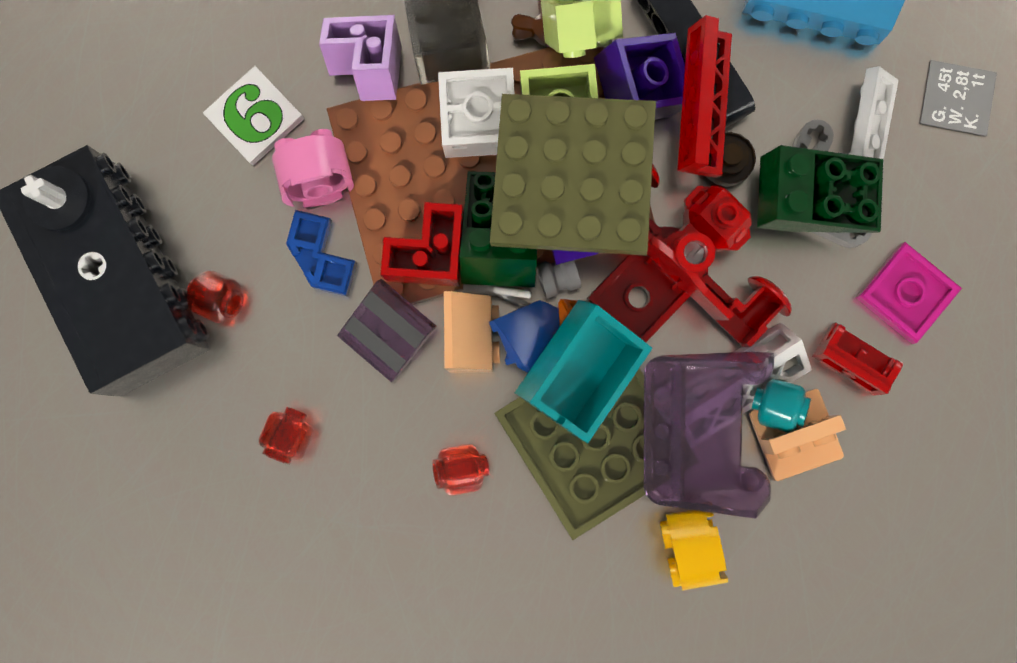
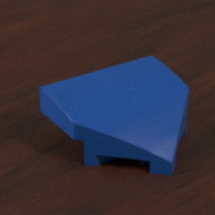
[489,300,560,373]

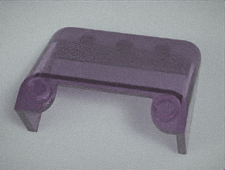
[644,352,774,519]

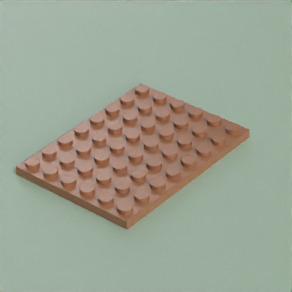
[326,47,655,310]

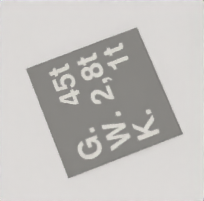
[920,60,997,136]

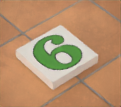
[203,66,304,166]

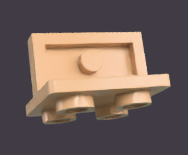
[749,389,846,481]

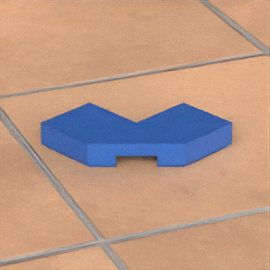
[286,210,357,297]

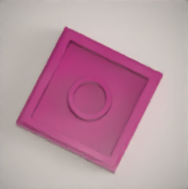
[856,242,962,344]

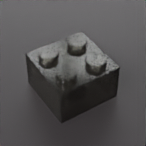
[404,0,490,85]

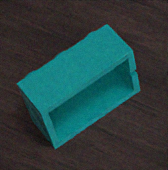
[514,300,653,443]

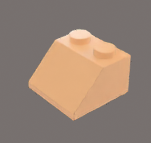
[444,291,500,373]

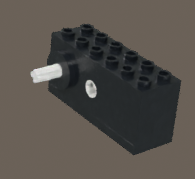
[0,145,210,397]

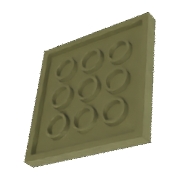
[490,94,656,256]
[494,368,698,540]

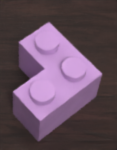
[319,15,402,101]

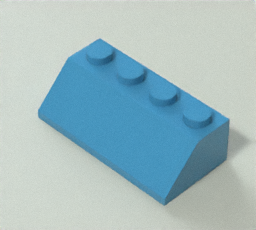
[742,0,905,45]

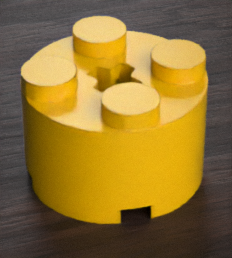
[660,506,728,591]

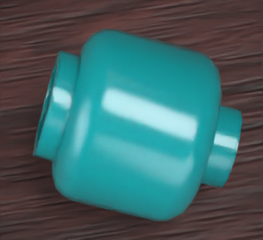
[752,379,811,433]

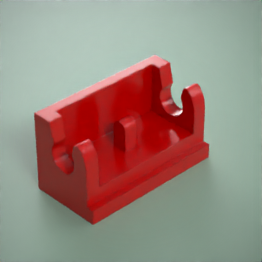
[812,322,903,395]

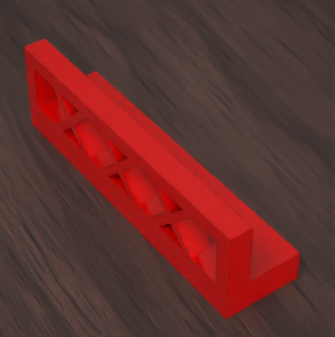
[677,15,732,178]

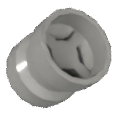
[536,260,581,299]

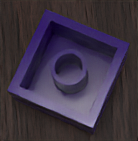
[594,33,685,120]

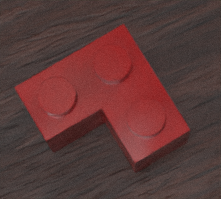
[380,202,464,287]

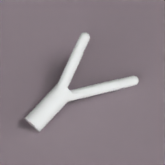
[463,284,532,307]

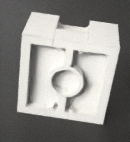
[438,68,515,158]

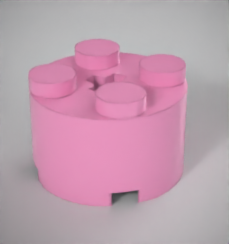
[272,129,354,208]

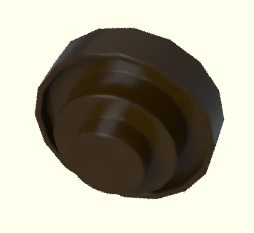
[707,132,756,187]

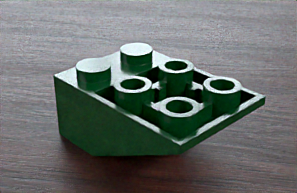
[757,145,883,233]
[460,171,537,287]

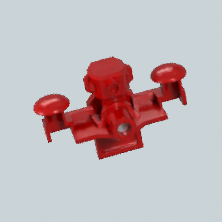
[586,164,792,347]

